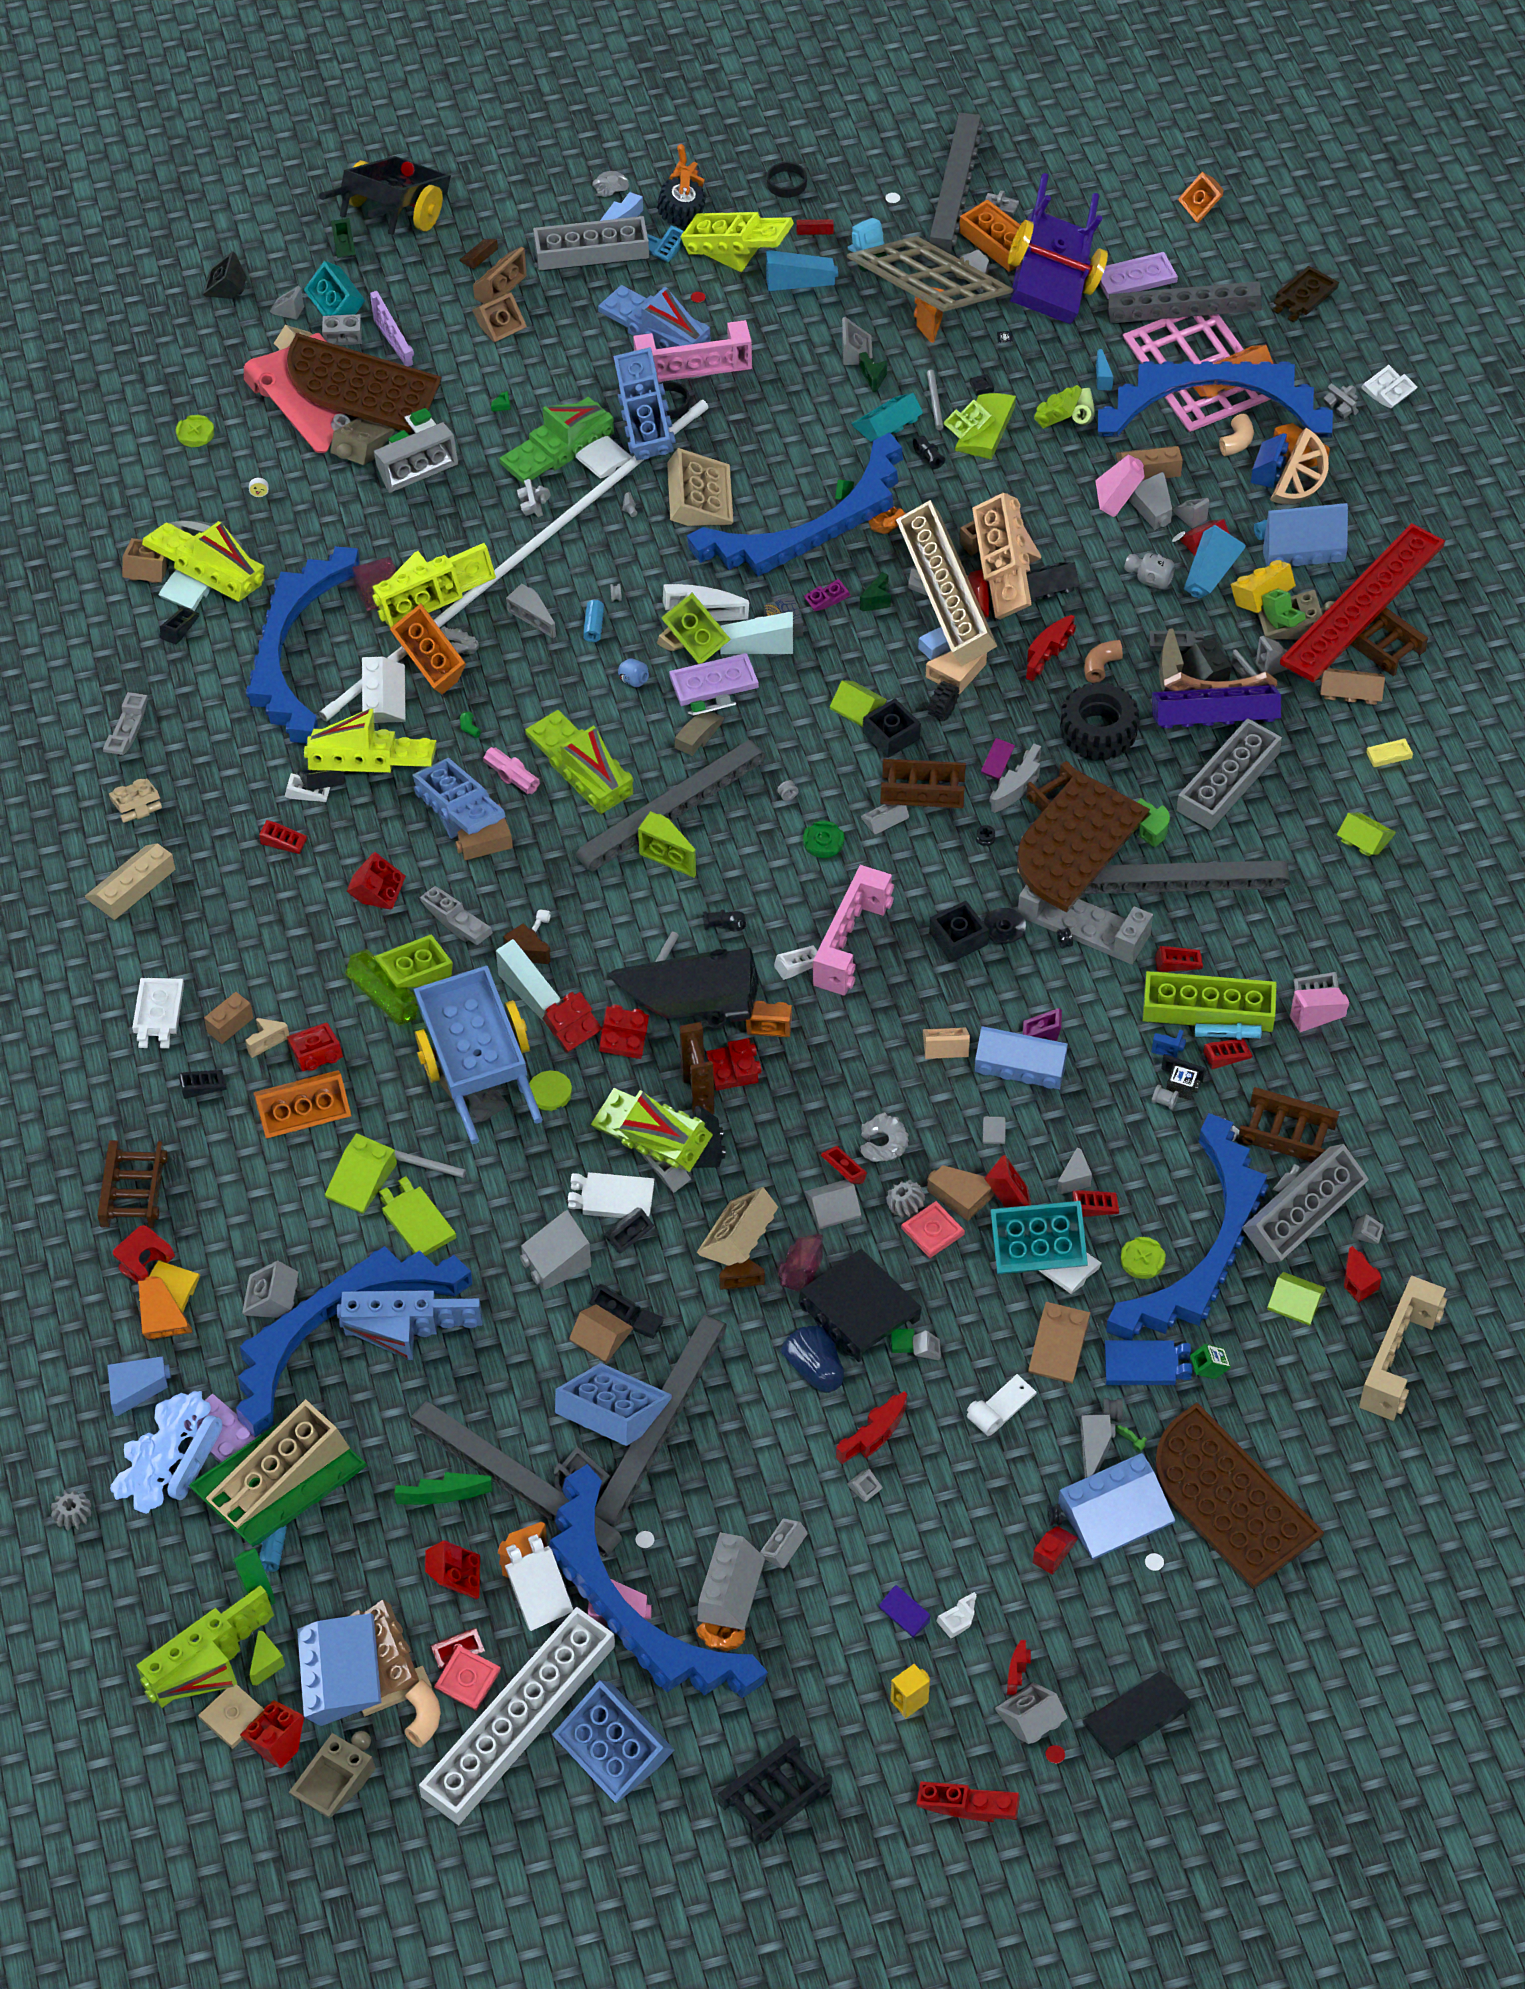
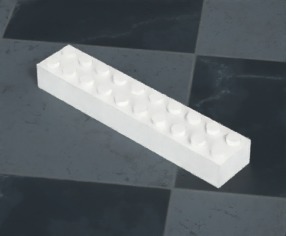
[419,1607,615,1825]

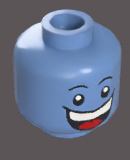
[618,658,649,687]

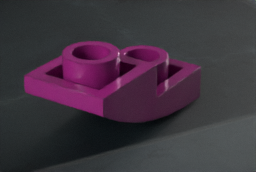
[804,579,851,611]
[981,738,1015,781]

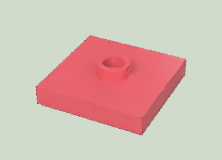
[901,1201,965,1258]
[434,1645,501,1711]

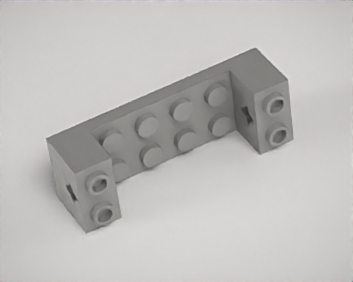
[1018,885,1153,965]

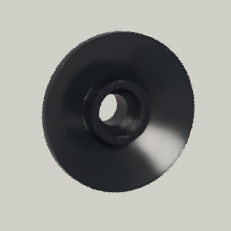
[984,908,1026,943]

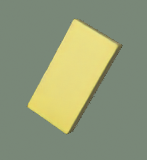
[1366,739,1413,767]

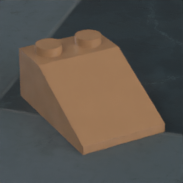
[1028,1302,1090,1384]

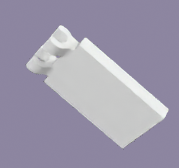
[132,978,184,1048]
[568,1172,655,1219]
[505,1534,573,1631]

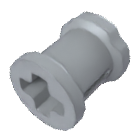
[1151,1085,1179,1110]

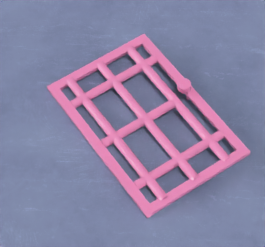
[1123,314,1271,432]

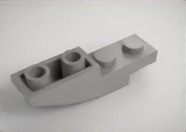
[989,744,1041,813]
[419,886,493,945]

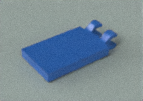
[1105,1340,1192,1385]

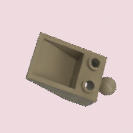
[330,418,395,465]
[1258,590,1335,640]
[289,1731,376,1819]

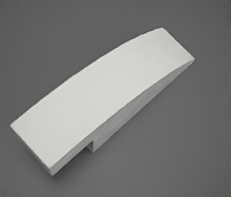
[663,584,749,621]

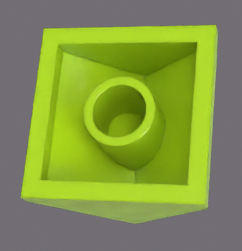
[830,680,886,727]
[1267,1272,1326,1326]

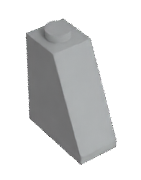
[1128,472,1172,530]

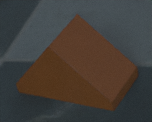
[719,1259,765,1290]

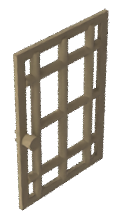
[847,236,1013,312]

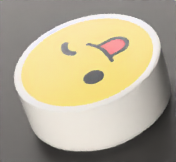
[249,478,269,497]

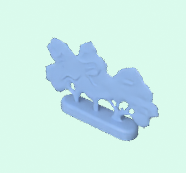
[110,1391,222,1514]

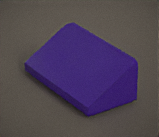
[879,1585,930,1638]

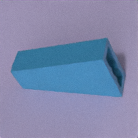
[766,250,838,291]
[1184,525,1246,599]

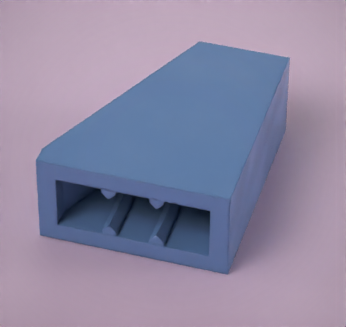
[108,1356,171,1416]

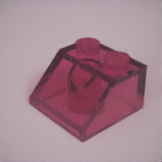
[352,556,397,611]
[778,1234,823,1292]

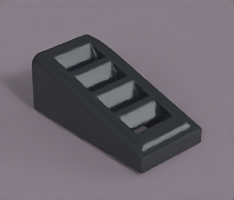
[160,607,199,644]
[178,1070,227,1099]

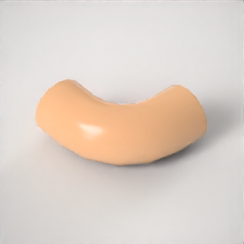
[1219,414,1254,456]
[405,1679,441,1748]

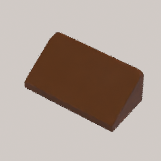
[460,239,498,269]

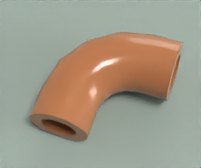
[1084,640,1123,683]

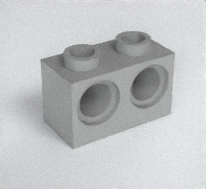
[322,314,362,345]

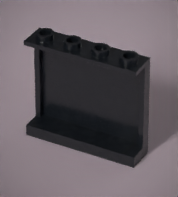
[798,1248,922,1362]

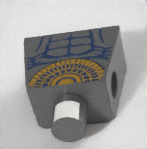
[754,595,803,637]

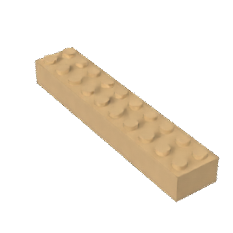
[896,500,997,666]

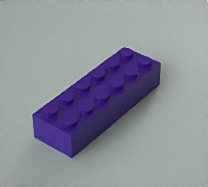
[1152,685,1281,728]

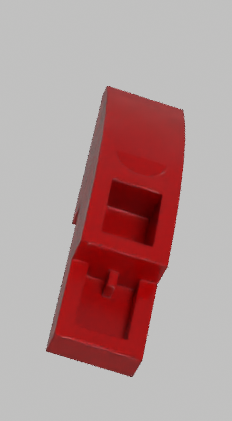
[1026,615,1076,681]
[836,1391,907,1464]
[916,1782,1020,1822]

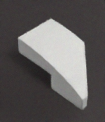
[936,1592,976,1638]

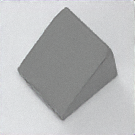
[983,1116,1005,1144]
[1352,1214,1384,1244]
[913,1330,941,1360]
[847,1469,883,1502]

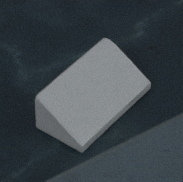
[1231,649,1258,679]
[861,804,909,834]
[760,1518,807,1568]

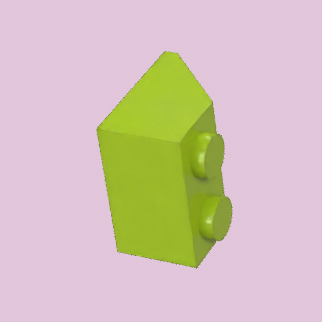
[1337,812,1396,856]

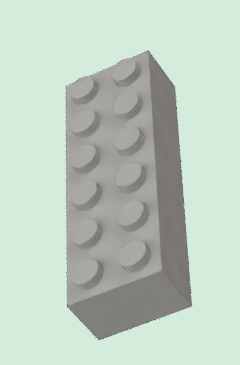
[533,216,649,270]
[1176,718,1282,830]
[1242,1144,1369,1263]

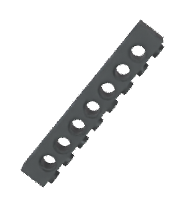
[1109,281,1262,323]

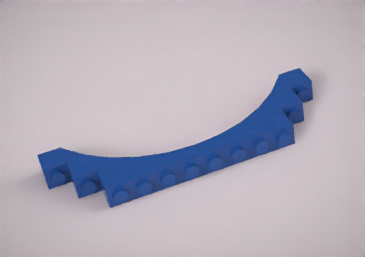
[1098,361,1333,438]
[687,432,903,577]
[246,546,360,743]
[1106,1113,1269,1340]
[236,1246,472,1437]
[549,1464,768,1698]

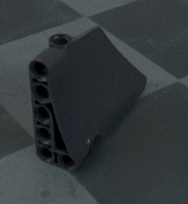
[609,947,759,1028]

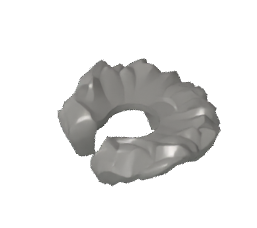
[441,626,479,654]
[860,1112,909,1162]

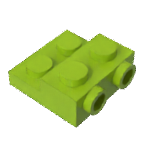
[1034,385,1082,429]

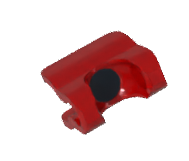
[113,1225,175,1283]

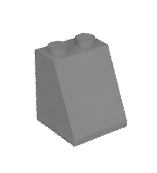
[520,1210,591,1290]

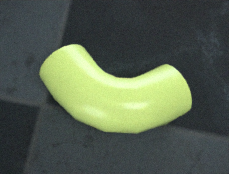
[1072,388,1095,425]

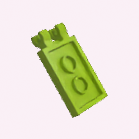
[379,1176,457,1256]

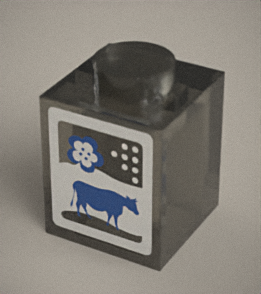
[1166,1064,1201,1100]

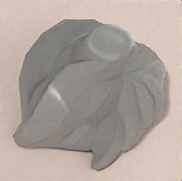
[592,171,629,197]

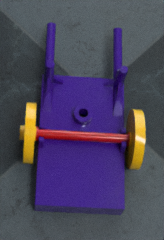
[1008,173,1108,324]

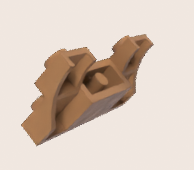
[348,1600,419,1698]

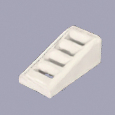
[285,773,330,802]
[774,946,817,980]

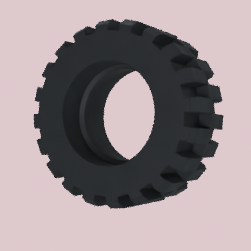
[1060,682,1139,760]

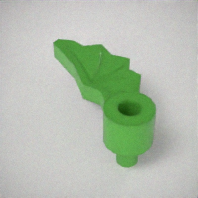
[1115,1425,1147,1452]

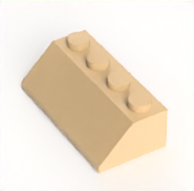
[85,843,176,920]
[697,1187,778,1266]

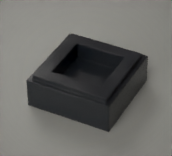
[970,374,994,396]
[633,1309,664,1339]

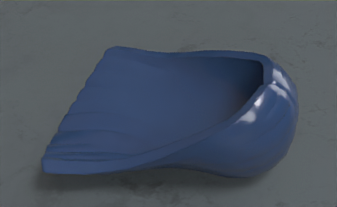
[781,1325,844,1393]

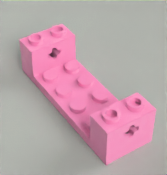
[633,320,752,382]
[813,865,894,996]

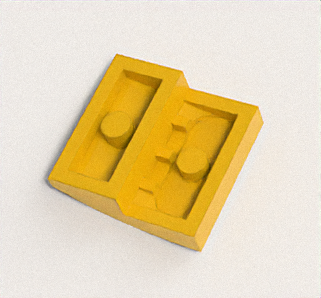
[139,1261,200,1312]

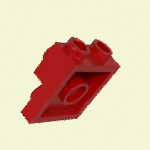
[542,992,602,1054]
[599,1005,649,1059]
[287,1022,343,1072]
[706,1038,762,1091]

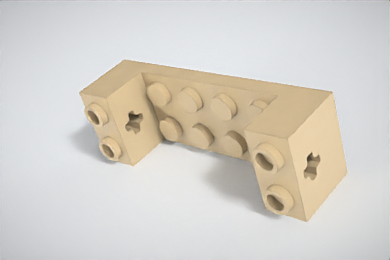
[1359,1276,1447,1421]

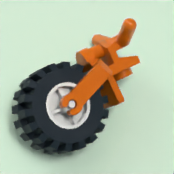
[657,144,706,227]

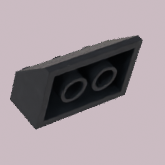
[1026,561,1080,602]

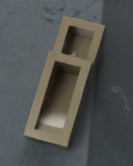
[1159,628,1184,691]
[675,711,724,756]

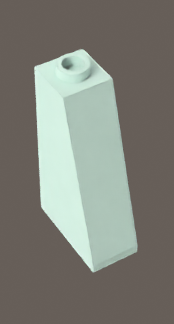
[720,612,793,654]
[496,939,562,1024]

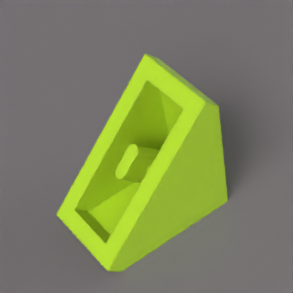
[249,1631,285,1686]

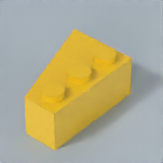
[1231,560,1296,613]

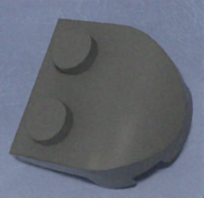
[554,1447,612,1494]

